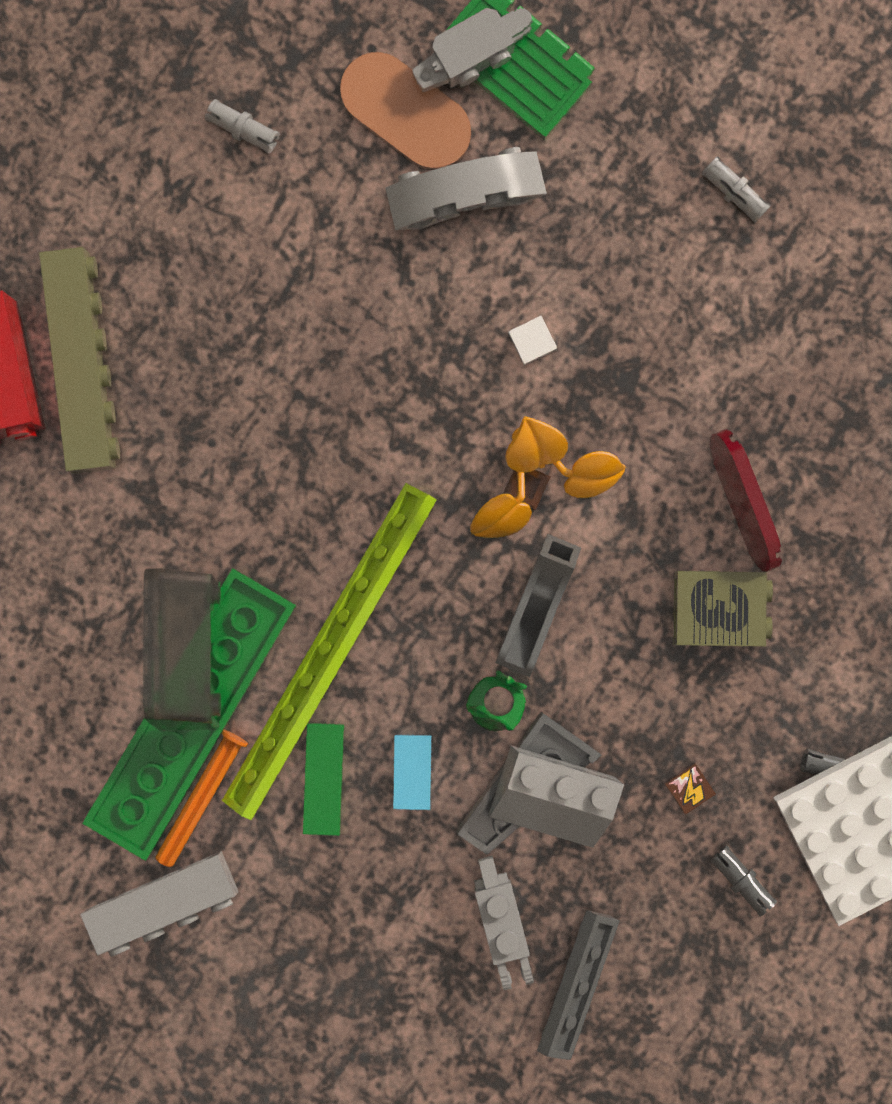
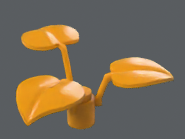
[470,416,626,538]

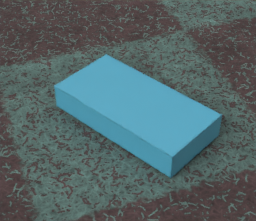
[393,735,431,810]

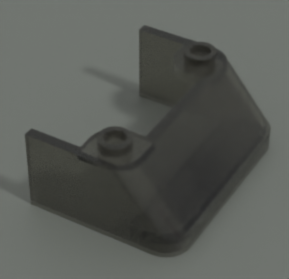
[143,568,221,731]

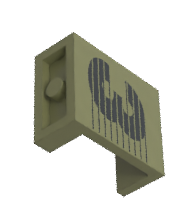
[673,571,773,647]

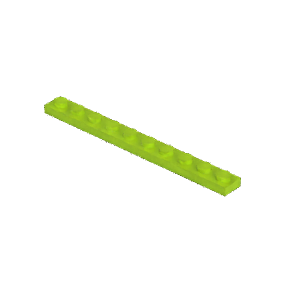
[221,483,437,820]

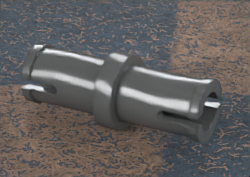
[710,845,777,917]

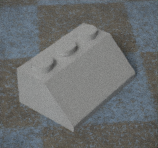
[488,745,624,848]

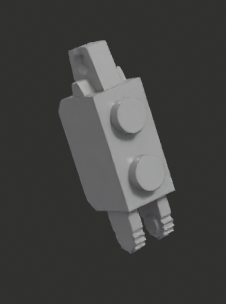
[412,7,533,92]
[474,855,534,990]

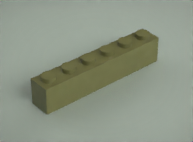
[39,247,120,474]

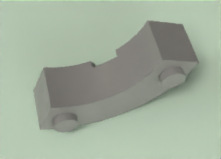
[385,147,547,230]

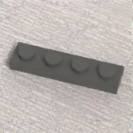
[537,910,620,1060]

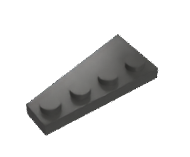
[455,712,602,855]

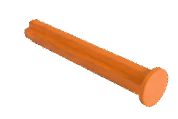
[155,730,248,867]

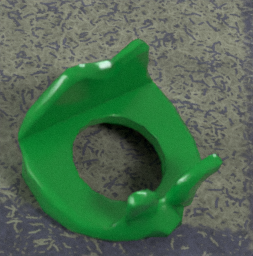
[466,670,527,732]

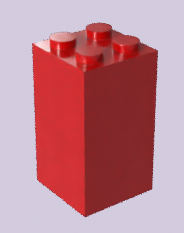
[0,290,46,445]

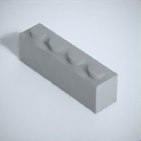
[80,851,239,957]

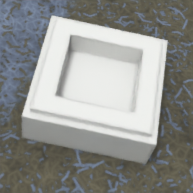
[508,316,557,365]

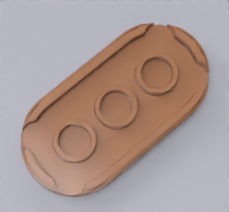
[340,52,471,170]

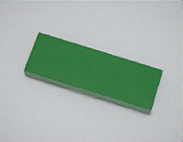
[303,723,344,836]

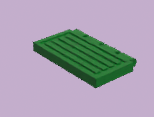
[446,0,595,141]

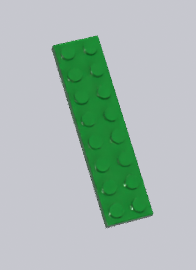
[82,568,297,861]

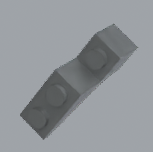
[495,534,581,677]

